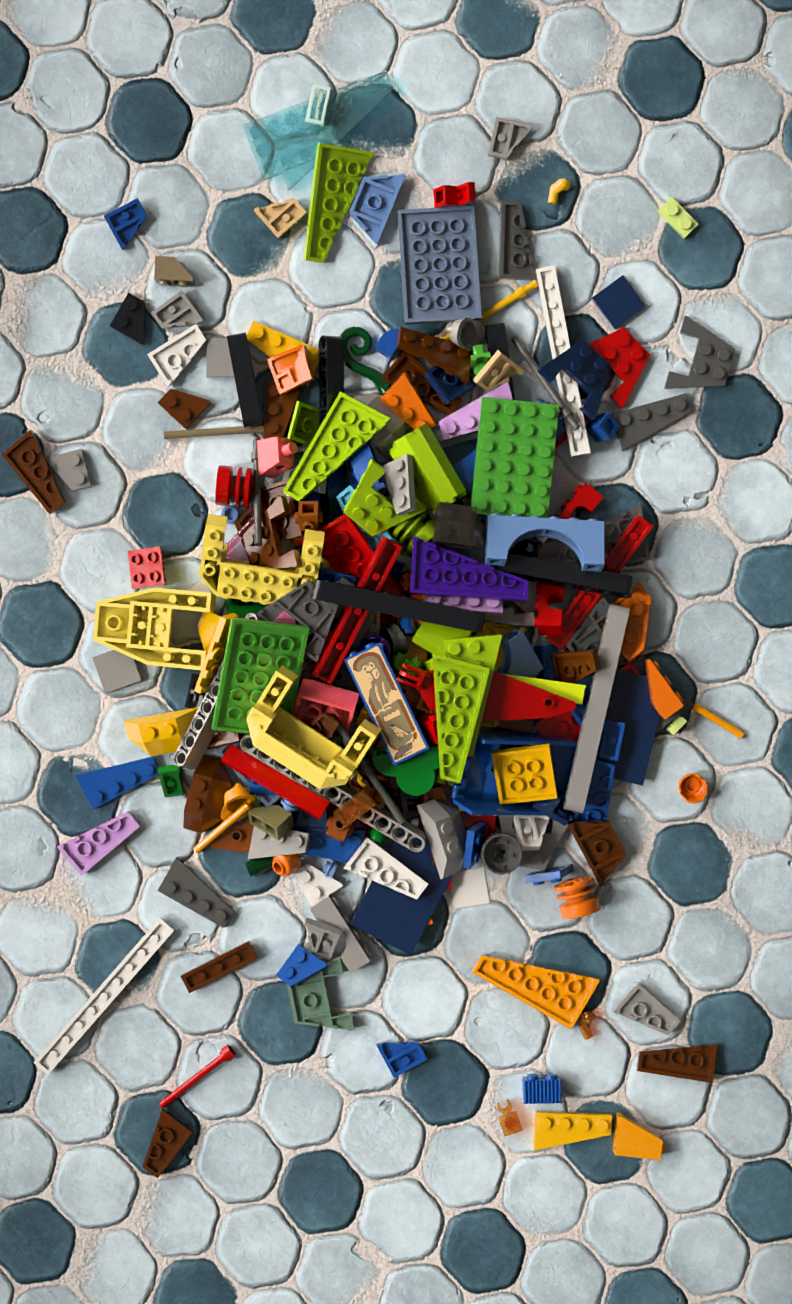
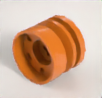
[554,876,601,919]

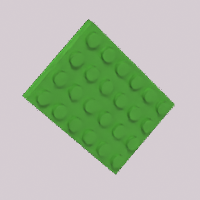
[470,397,559,518]
[211,617,309,734]

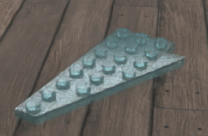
[243,70,393,191]

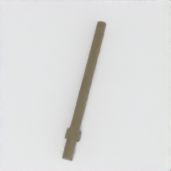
[164,425,264,439]

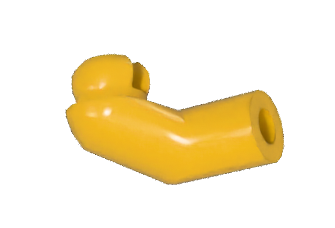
[548,178,570,205]

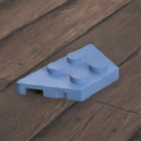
[349,174,406,245]

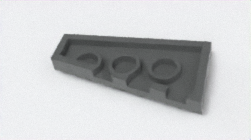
[612,393,691,451]

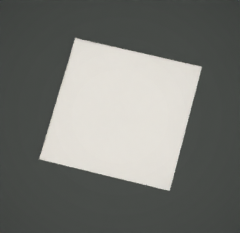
[451,867,490,909]

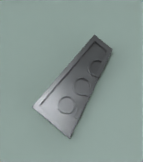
[498,201,537,281]
[157,857,234,928]

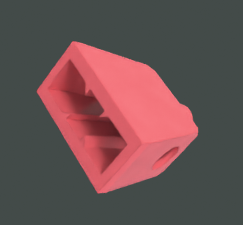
[257,437,298,479]

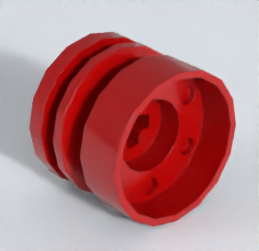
[215,465,254,508]

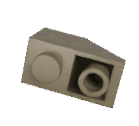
[154,256,195,287]

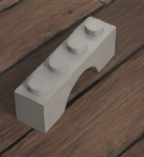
[309,895,371,973]

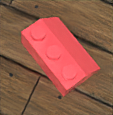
[293,678,359,733]

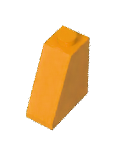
[613,1112,665,1160]

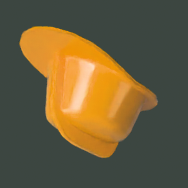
[221,783,255,822]

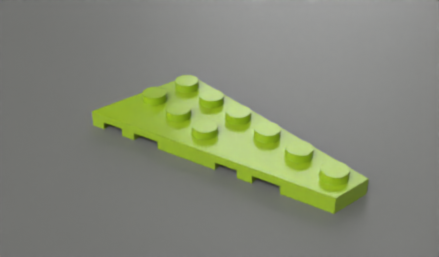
[304,143,374,263]
[283,391,391,502]

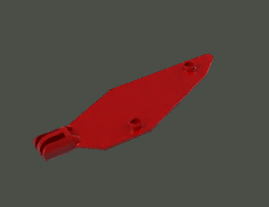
[396,662,576,722]

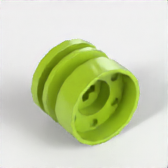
[392,512,442,554]

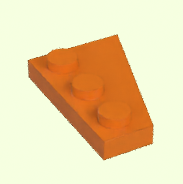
[380,371,437,430]

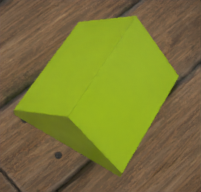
[287,401,320,446]

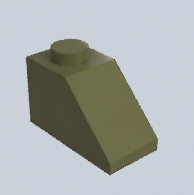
[248,805,294,840]

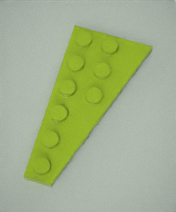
[443,634,502,757]
[432,653,490,783]

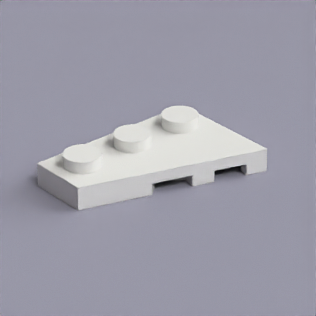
[147,324,207,388]

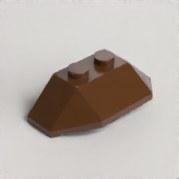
[183,754,233,833]

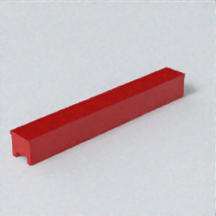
[311,536,402,684]

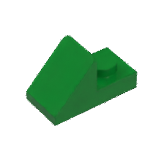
[158,765,184,797]

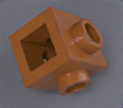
[295,501,323,531]
[326,811,355,843]

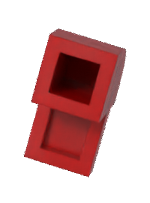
[433,182,476,208]

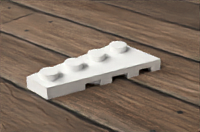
[344,837,428,899]

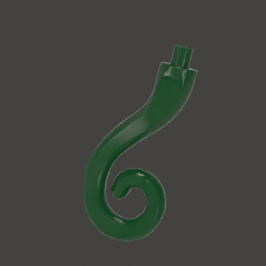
[340,327,392,396]

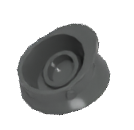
[380,622,409,660]

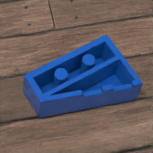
[347,441,389,496]

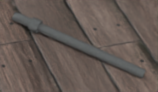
[511,335,581,431]
[251,438,262,546]
[337,723,406,824]

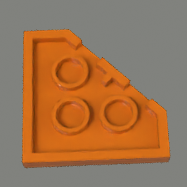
[598,583,651,663]

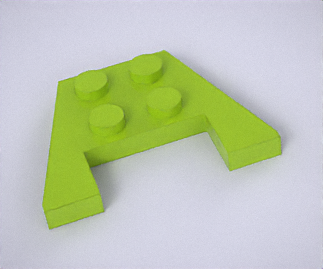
[344,459,426,536]

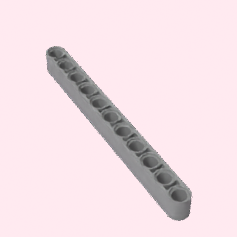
[563,603,630,813]
[240,734,427,852]

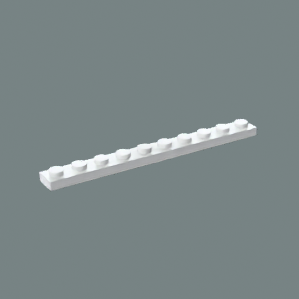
[536,265,591,457]
[33,917,175,1075]

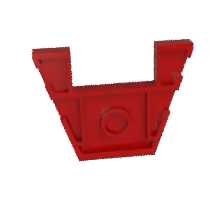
[588,327,650,408]

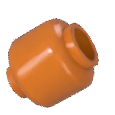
[272,854,301,877]

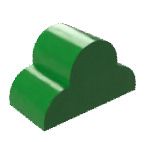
[372,744,440,796]

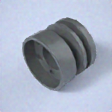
[479,832,522,875]

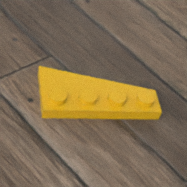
[247,321,319,388]

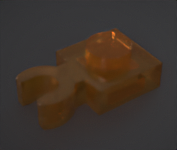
[497,1099,523,1136]

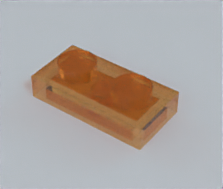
[333,788,376,828]

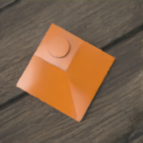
[267,345,315,395]

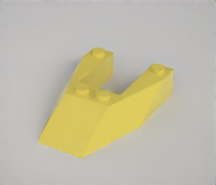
[93,588,216,670]

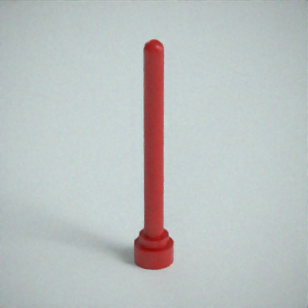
[159,1044,237,1108]

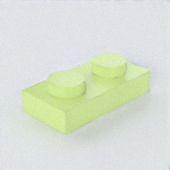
[657,197,698,239]

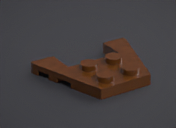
[243,496,302,569]

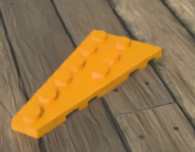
[472,955,600,1030]

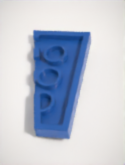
[75,756,159,809]
[568,757,615,829]
[300,828,365,863]

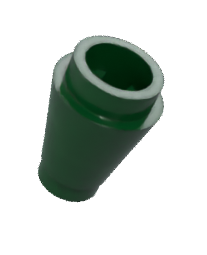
[245,857,273,877]

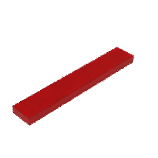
[221,744,330,820]

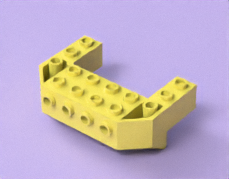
[199,514,325,605]
[246,665,382,789]

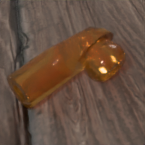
[578,1010,595,1040]

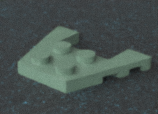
[287,956,355,1031]

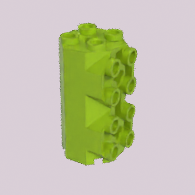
[390,423,467,513]

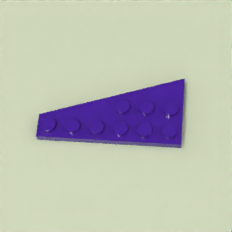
[410,536,529,602]

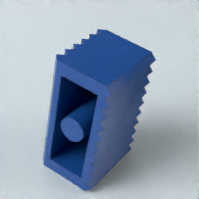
[522,1073,562,1104]

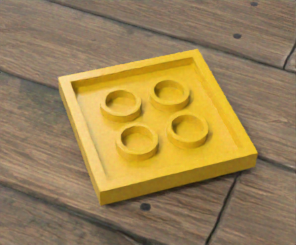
[491,744,557,805]

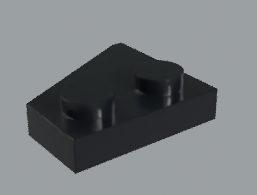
[110,293,146,345]

